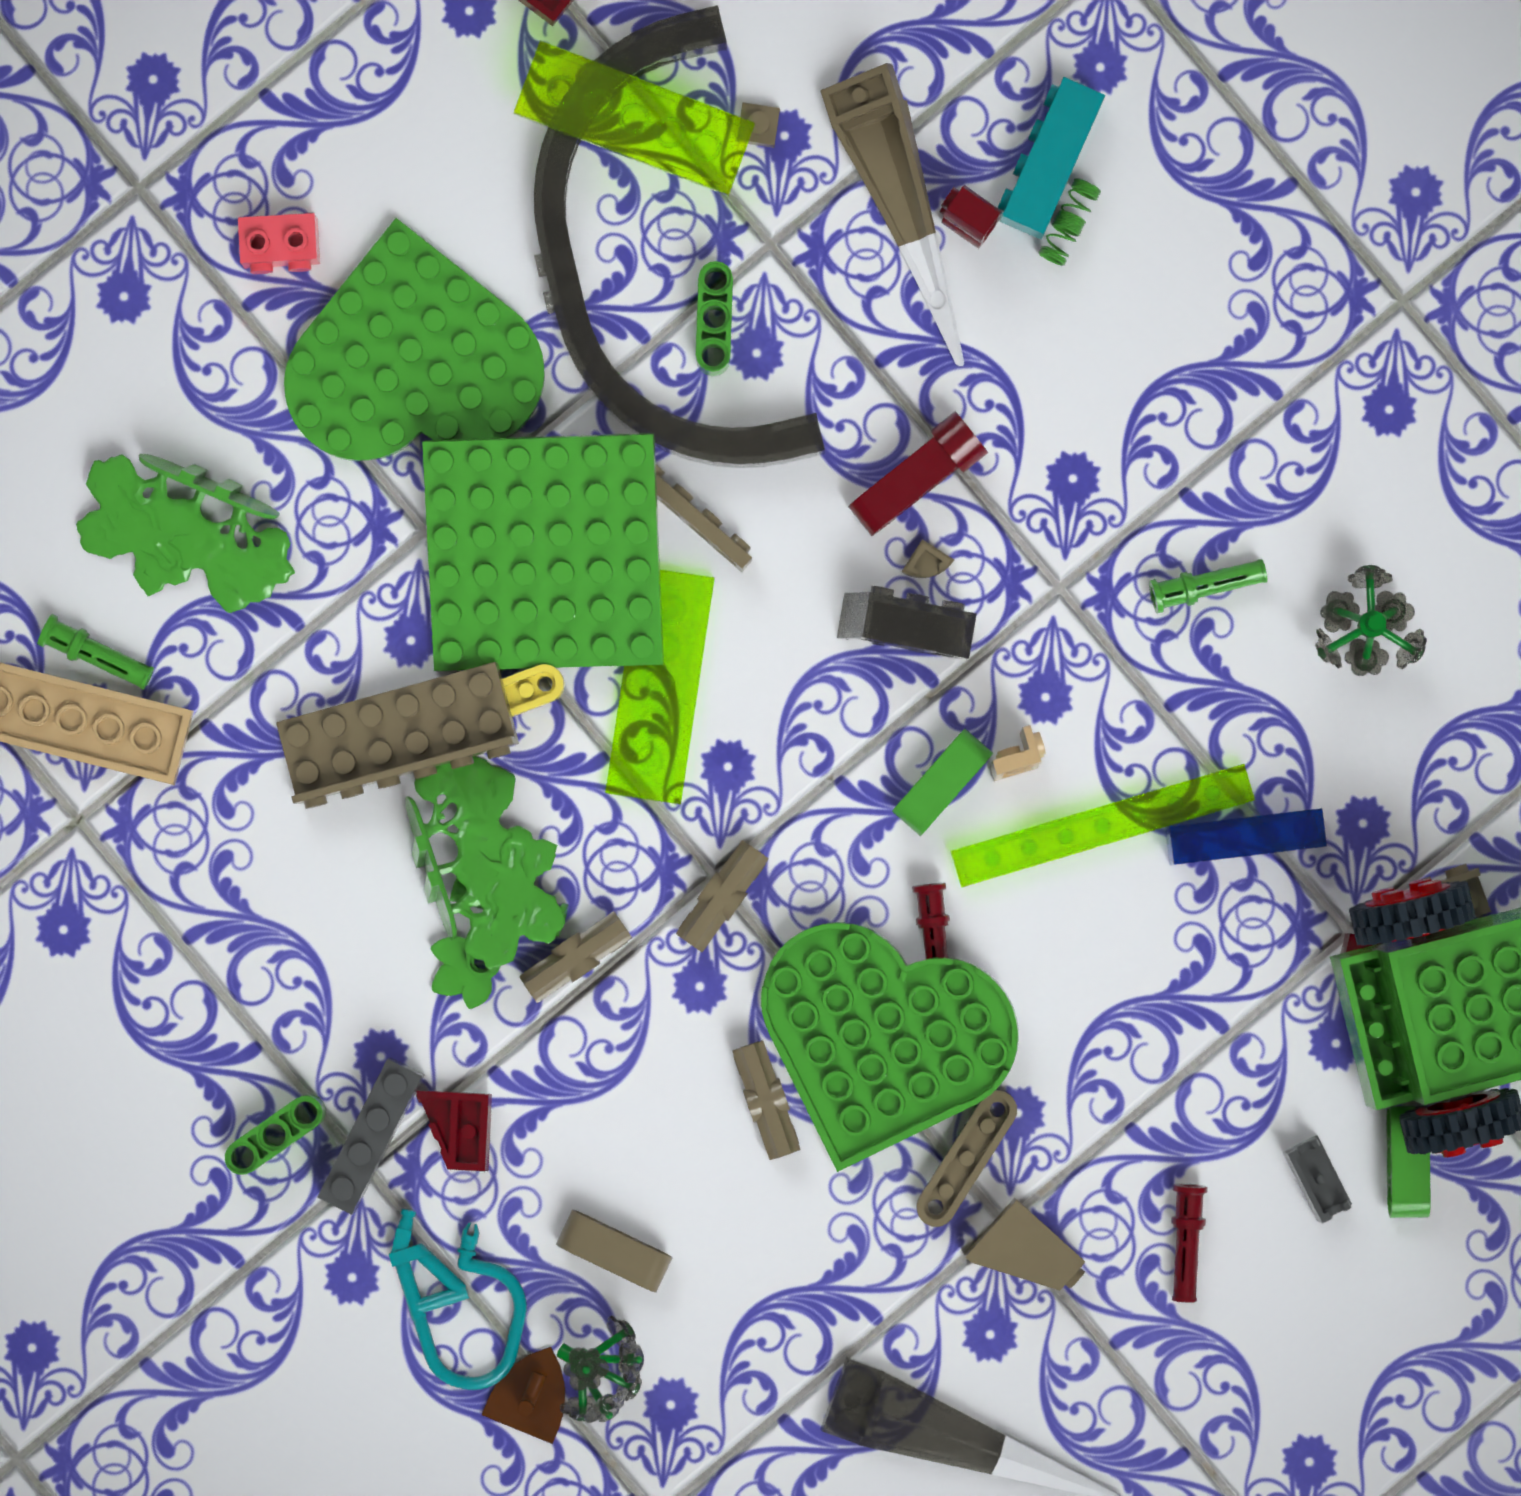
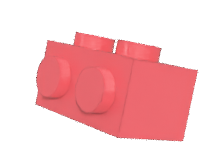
[238,213,320,274]

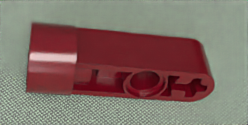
[848,411,989,536]

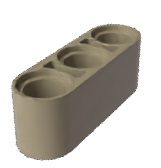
[556,1209,673,1293]

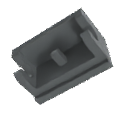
[1283,1135,1352,1224]

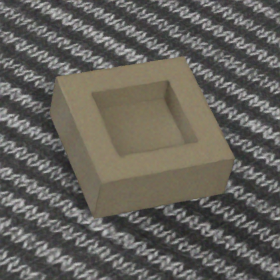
[737,102,780,148]

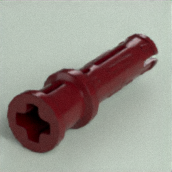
[912,883,950,959]
[1171,1184,1208,1303]

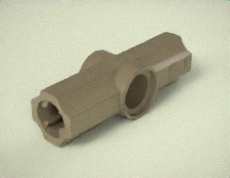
[676,840,769,952]
[519,911,632,1003]
[732,1040,801,1160]

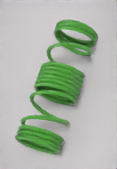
[1038,178,1101,266]

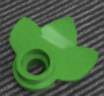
[430,936,501,1009]

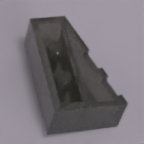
[837,586,977,659]

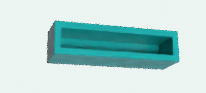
[998,77,1106,240]

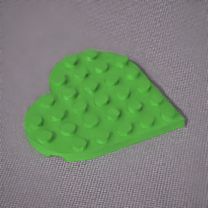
[284,218,545,462]
[761,922,1019,1172]

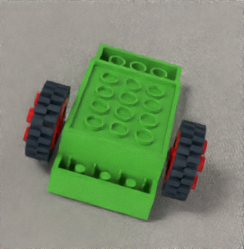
[1330,878,1521,1158]

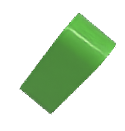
[696,261,733,376]
[892,728,993,836]
[225,1095,326,1175]
[1386,1106,1431,1218]

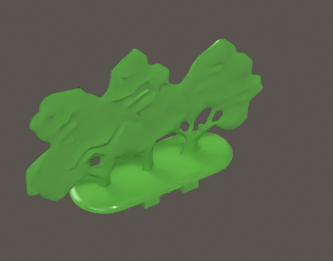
[76,454,295,613]
[405,756,565,969]

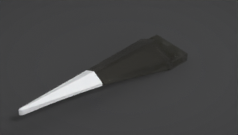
[820,1357,1121,1496]

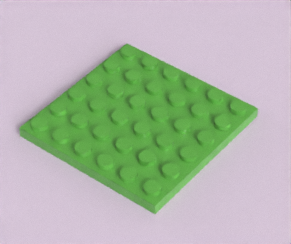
[422,433,664,671]

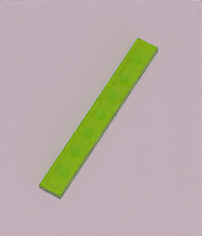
[950,764,1255,888]

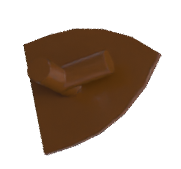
[482,1347,565,1444]

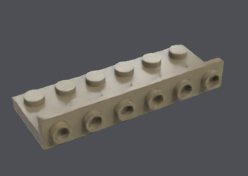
[276,662,519,809]

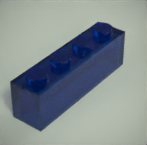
[1165,808,1327,865]

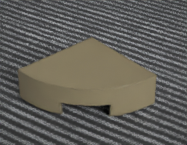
[902,539,954,578]

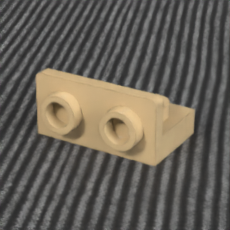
[990,725,1046,781]

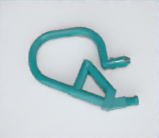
[389,1208,527,1390]

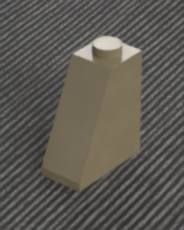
[963,1197,1085,1291]

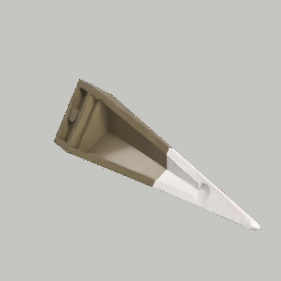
[820,63,964,366]

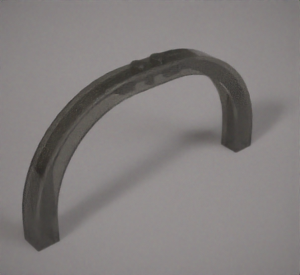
[534,5,825,468]

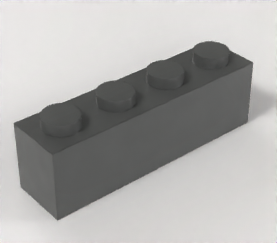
[317,1058,425,1215]

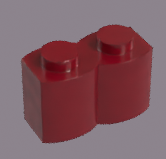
[939,185,1002,249]

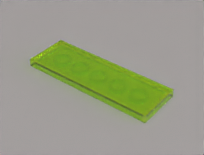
[513,41,755,196]
[605,569,715,805]

